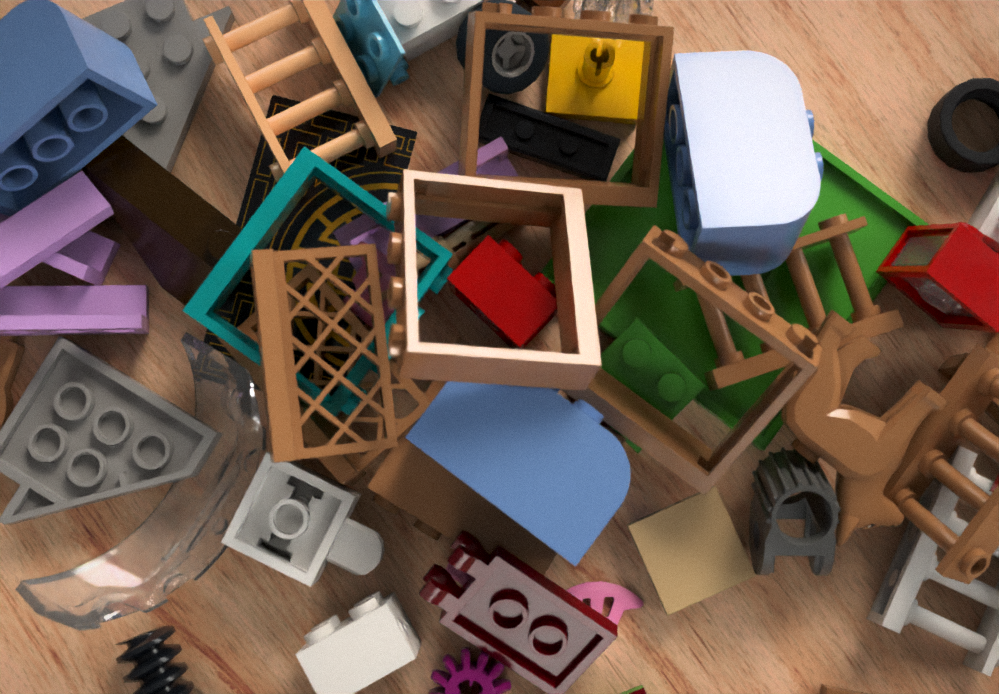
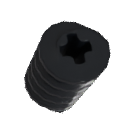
[115,625,194,694]

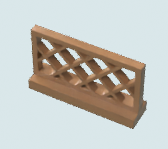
[250,243,398,463]
[217,265,431,486]

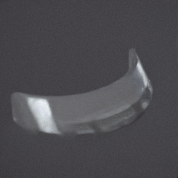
[16,332,266,631]

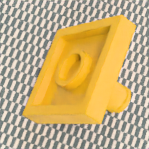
[545,35,644,125]

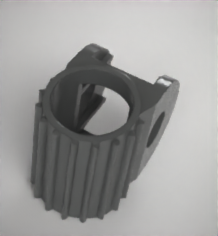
[749,447,841,576]

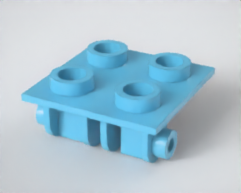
[333,0,409,98]

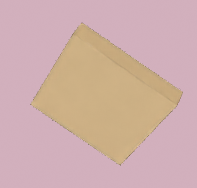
[626,486,756,616]

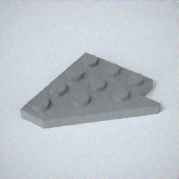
[82,0,235,173]
[0,336,223,524]

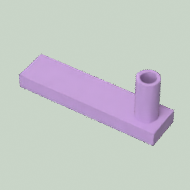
[0,171,114,289]

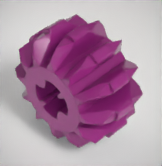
[428,647,511,694]

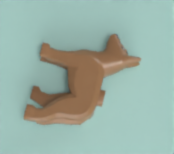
[781,310,949,547]

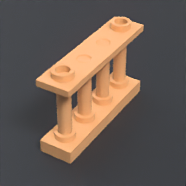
[202,0,397,196]

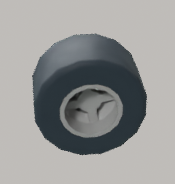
[456,0,550,95]

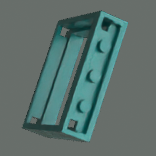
[182,146,454,417]

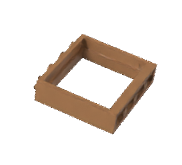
[458,2,674,208]
[386,169,602,390]
[560,225,823,495]

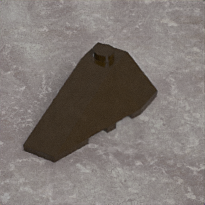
[81,135,243,306]

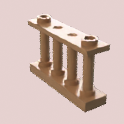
[673,213,905,391]
[883,343,999,585]

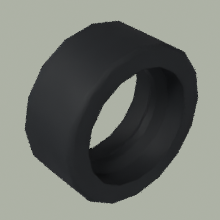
[927,78,999,173]

